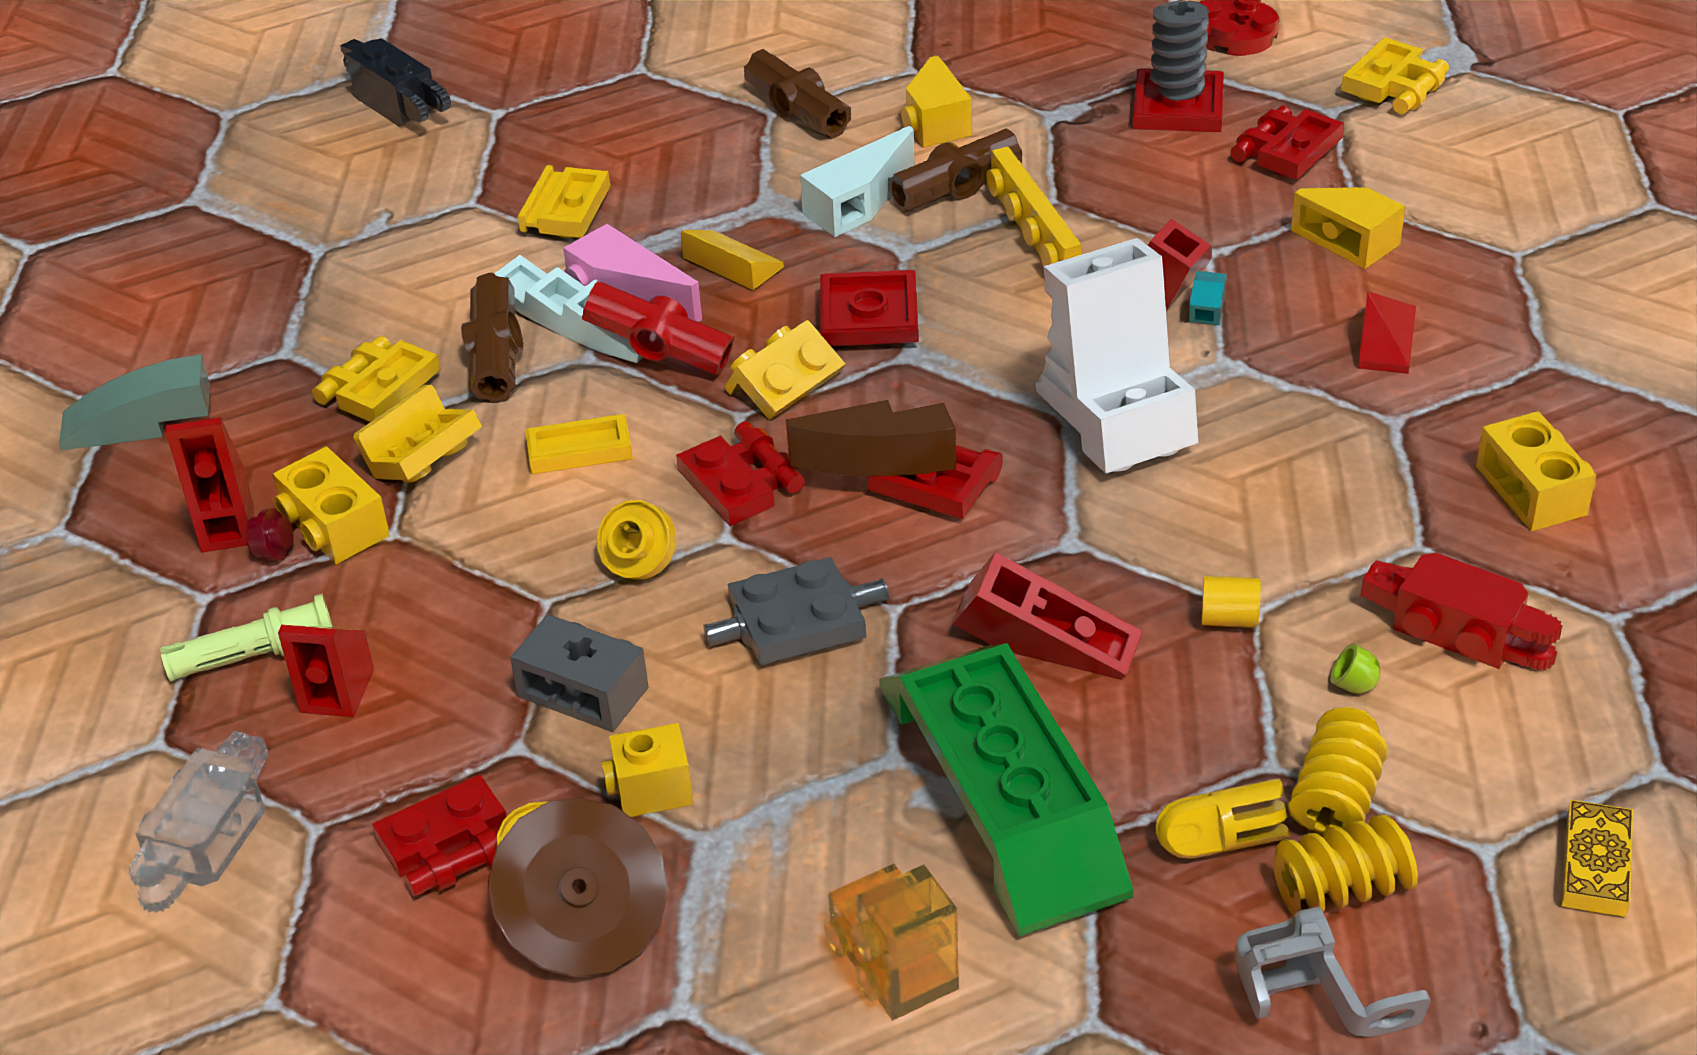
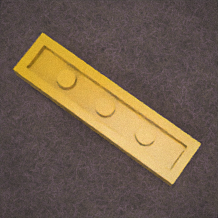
[986,146,1082,266]

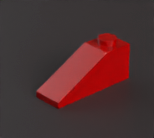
[166,417,254,553]
[953,552,1143,680]

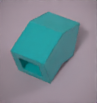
[1189,271,1227,325]

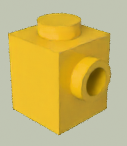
[601,723,694,817]

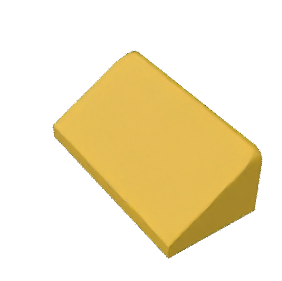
[681,230,784,290]

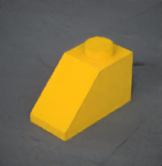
[901,55,972,148]
[1291,187,1405,269]

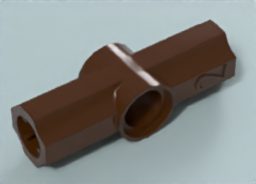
[744,49,851,139]
[888,128,1022,213]
[461,272,524,403]

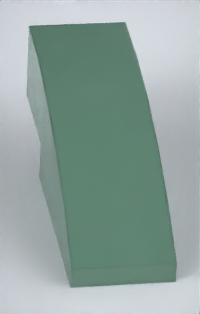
[59,354,210,450]

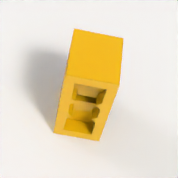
[1476,411,1596,532]
[272,446,390,565]

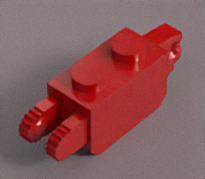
[1360,552,1563,671]

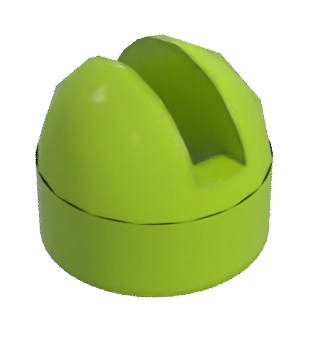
[1331,643,1380,694]

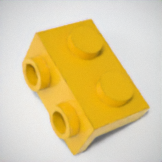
[724,320,845,421]
[353,385,482,483]

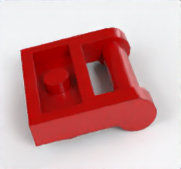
[868,445,1003,519]

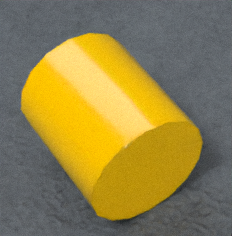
[1201,575,1261,628]

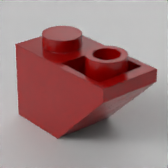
[1148,219,1212,308]

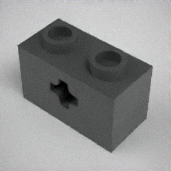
[510,614,649,732]

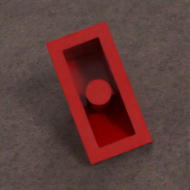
[278,624,374,718]

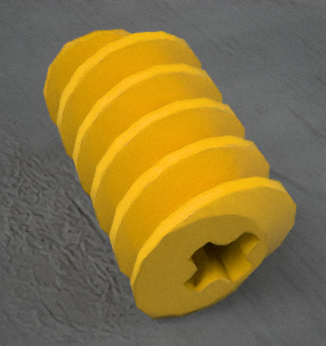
[1288,707,1388,835]
[1274,815,1418,916]

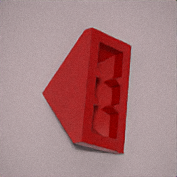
[1358,291,1416,374]

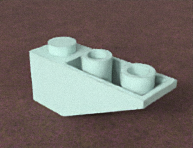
[800,126,915,237]

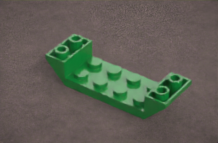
[879,643,1133,936]

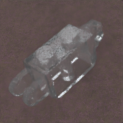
[128,731,269,913]

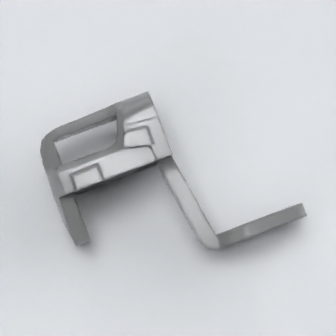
[1234,906,1431,1037]

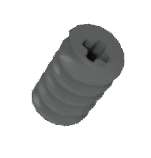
[1150,1,1209,100]

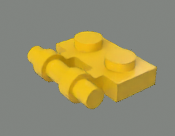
[1341,37,1449,114]
[312,335,441,422]

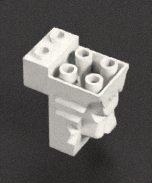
[1035,238,1199,474]

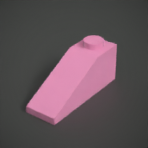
[563,224,702,322]

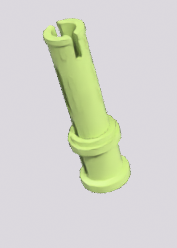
[160,594,333,682]

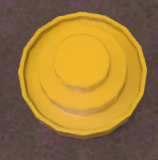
[597,500,676,580]

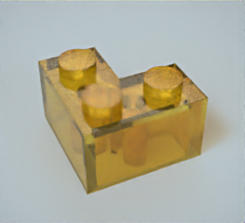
[824,863,959,1021]

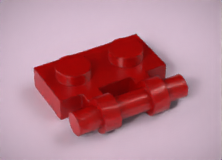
[1230,105,1344,180]
[676,421,805,526]
[372,774,507,897]

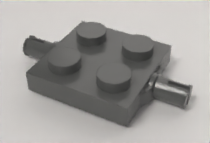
[703,557,889,665]

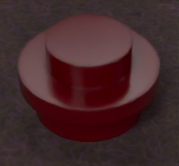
[246,508,294,562]

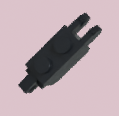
[340,38,452,127]

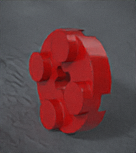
[1199,0,1279,56]

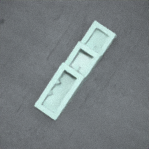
[495,255,643,363]

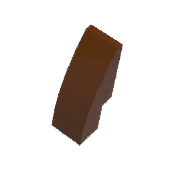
[786,400,956,476]

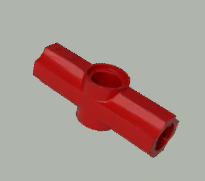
[582,281,735,376]

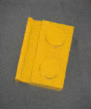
[518,165,610,238]

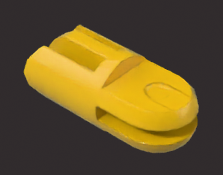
[1155,779,1290,859]

